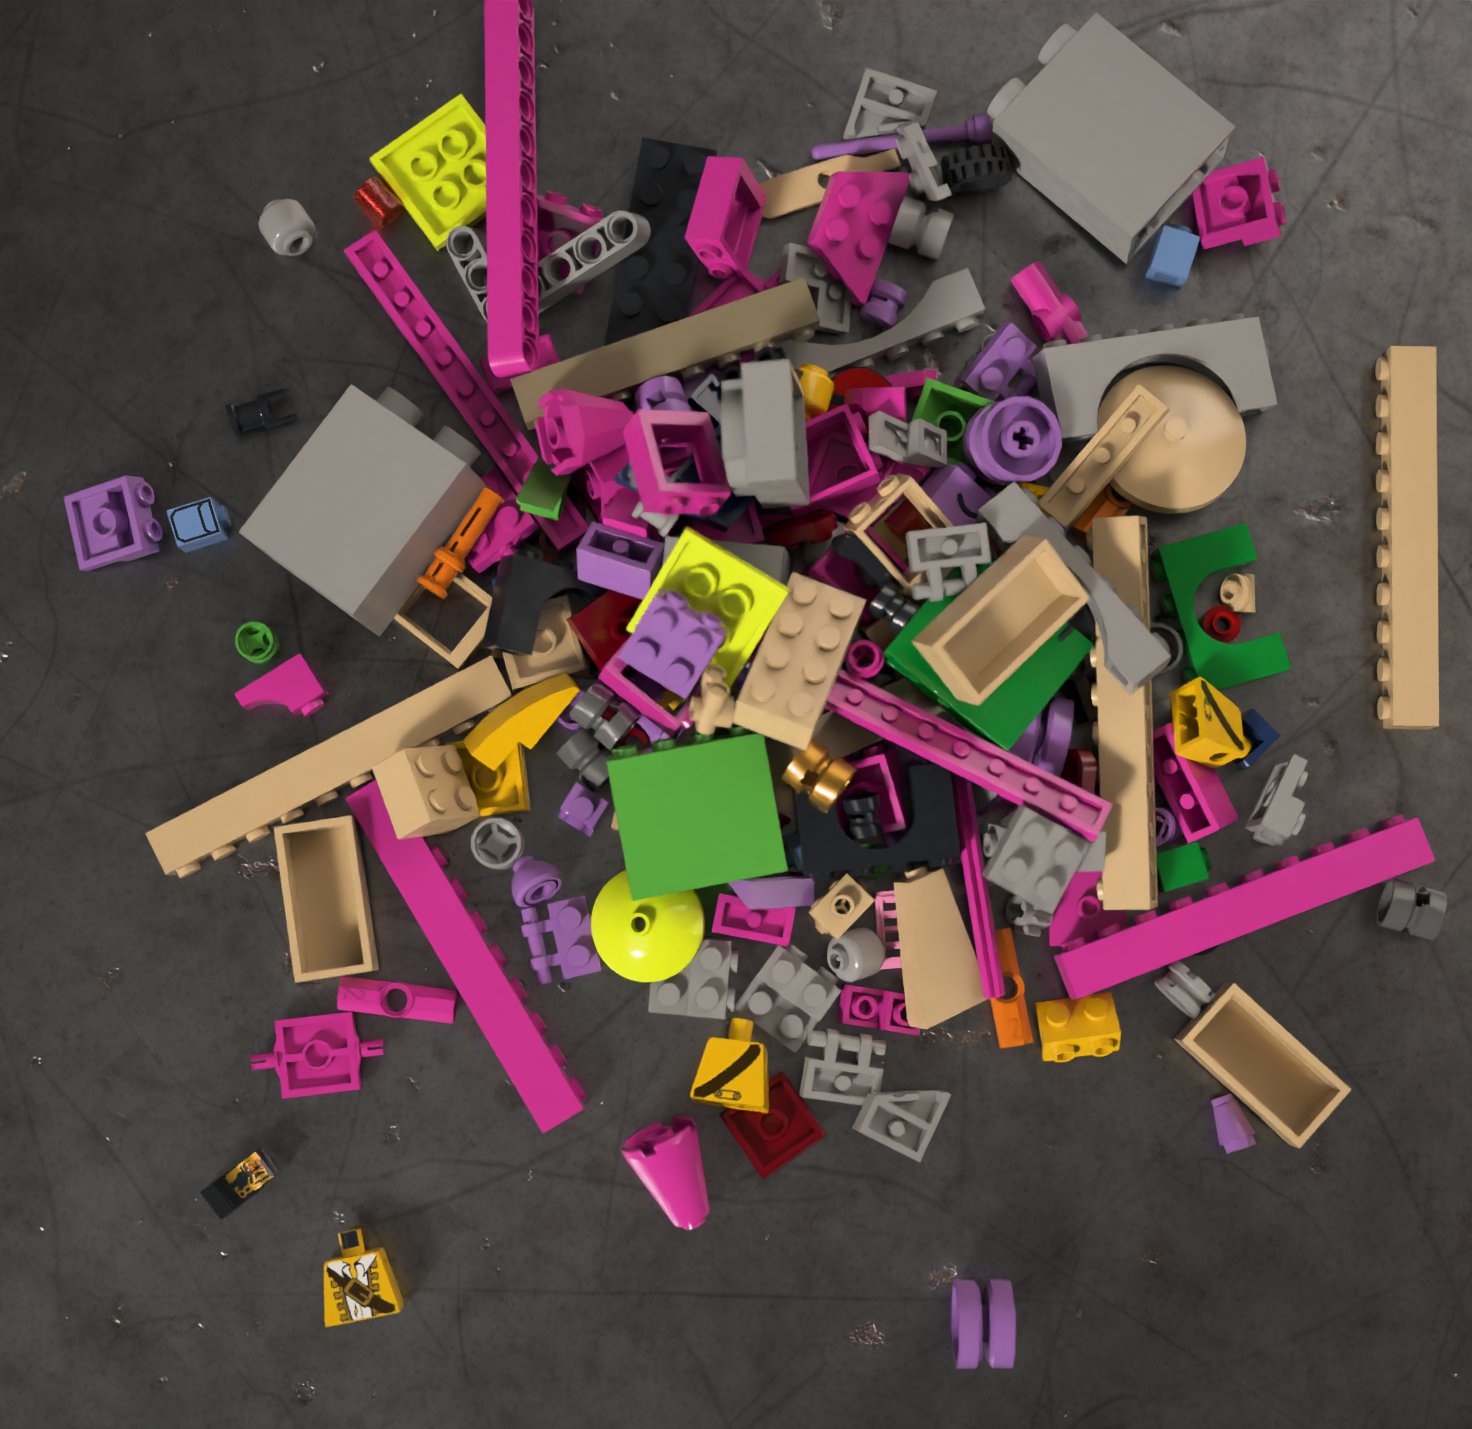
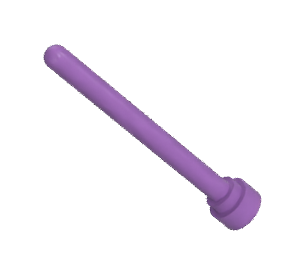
[811,113,992,160]

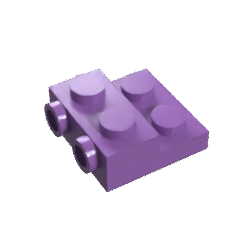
[64,475,163,571]
[618,589,728,699]

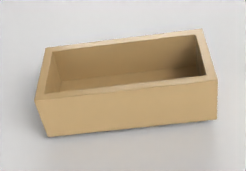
[912,535,1090,706]
[732,572,866,751]
[274,815,379,982]
[1174,982,1351,1148]

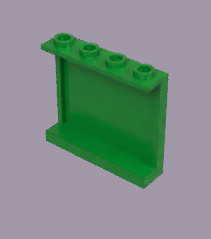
[883,552,1094,752]

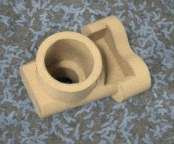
[689,664,735,734]

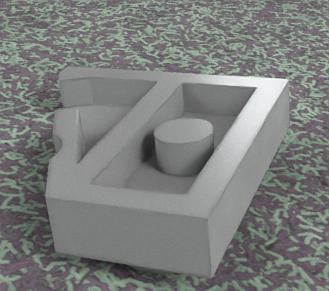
[843,68,937,141]
[852,1089,952,1162]

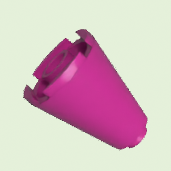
[621,1115,710,1230]

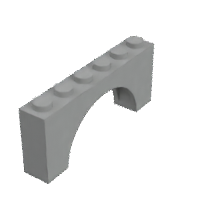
[1032,313,1278,445]

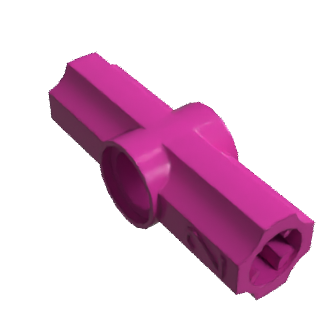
[1011,260,1089,345]
[337,976,458,1024]

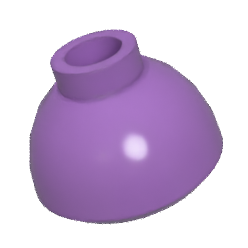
[511,856,563,908]

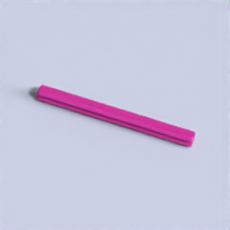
[950,771,1005,999]

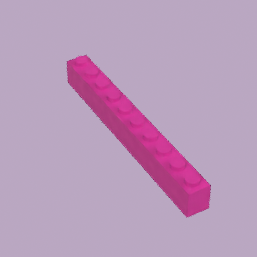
[345,780,587,1134]
[1053,814,1435,999]

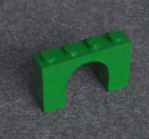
[1149,522,1291,691]

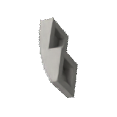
[868,411,947,468]

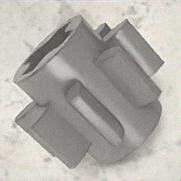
[1005,896,1053,937]

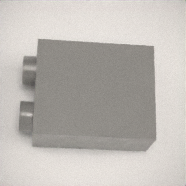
[987,12,1236,264]
[239,384,491,637]

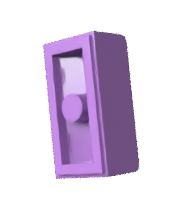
[728,872,814,910]

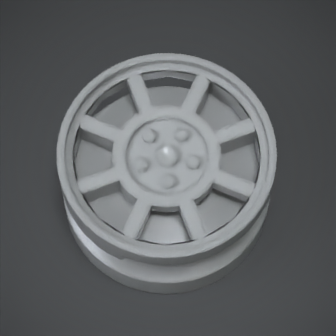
[1154,960,1216,1020]

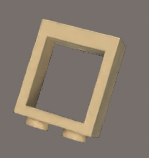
[843,473,954,599]
[393,572,492,671]

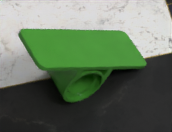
[516,453,574,521]

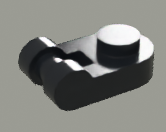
[831,534,895,592]

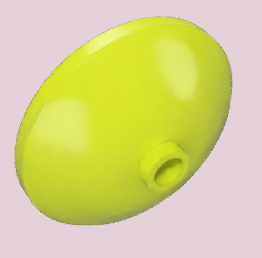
[591,870,705,982]

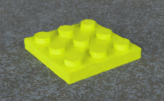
[370,94,486,251]
[626,527,790,689]

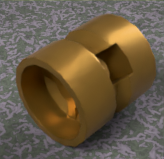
[782,738,857,811]

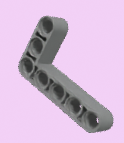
[446,210,651,323]

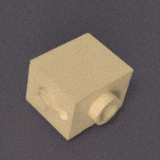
[808,873,875,940]

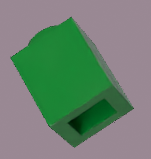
[1156,841,1212,893]

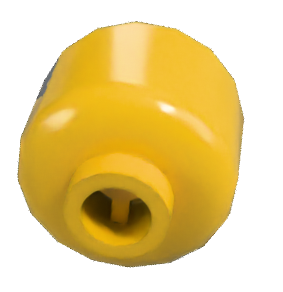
[794,364,834,421]

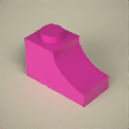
[234,653,330,717]

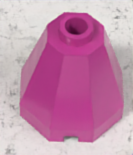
[536,389,634,475]

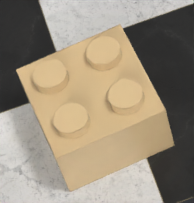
[372,745,481,839]

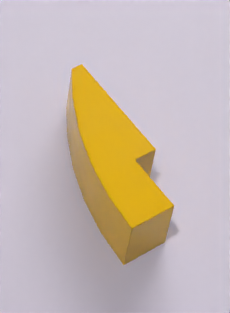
[463,672,580,771]

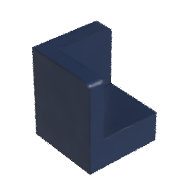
[1231,708,1281,770]

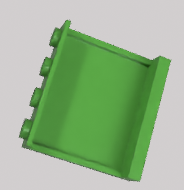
[605,725,788,901]

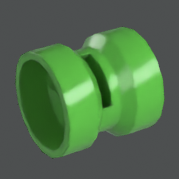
[235,621,280,664]

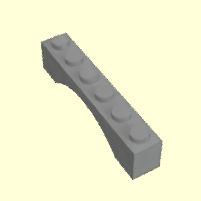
[777,268,985,379]
[977,481,1171,696]

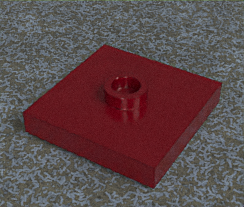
[566,589,643,676]
[719,1070,827,1181]

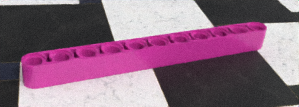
[484,0,539,378]

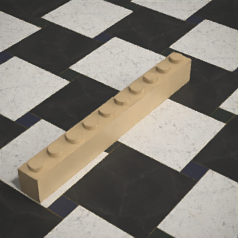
[1375,346,1439,730]
[1087,516,1158,910]
[145,655,513,879]

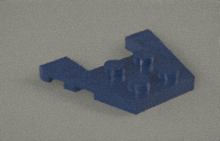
[614,373,757,533]

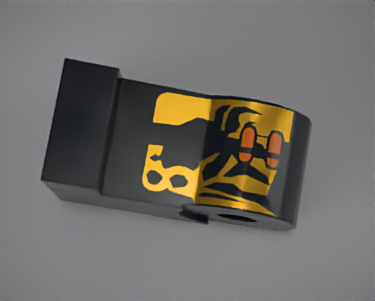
[200,1147,281,1220]

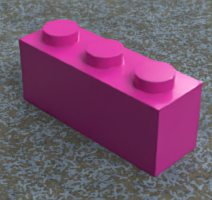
[1153,722,1239,843]

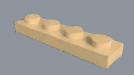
[1038,384,1170,530]

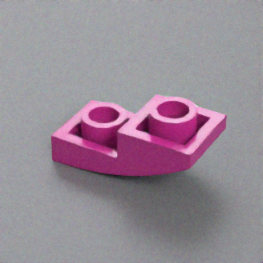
[837,984,920,1035]

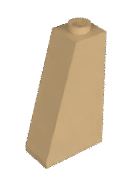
[893,863,988,1029]

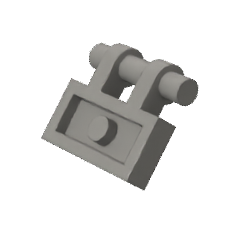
[906,523,991,602]
[799,1028,886,1106]

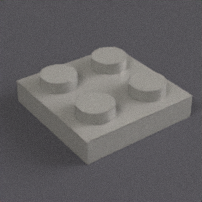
[982,805,1090,914]

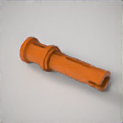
[416,486,505,600]

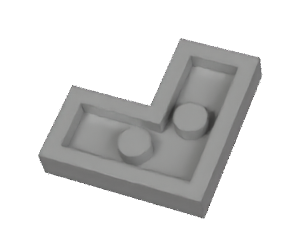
[779,243,852,335]

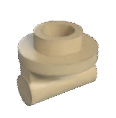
[1220,573,1256,614]

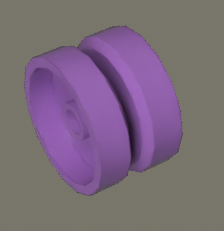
[963,396,1062,486]
[1008,696,1074,778]
[951,1279,1016,1369]

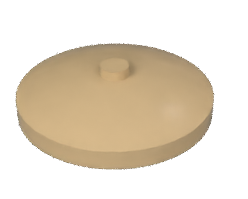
[1092,365,1246,514]

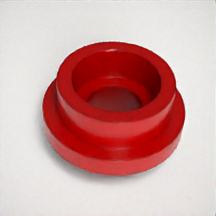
[1202,605,1241,643]

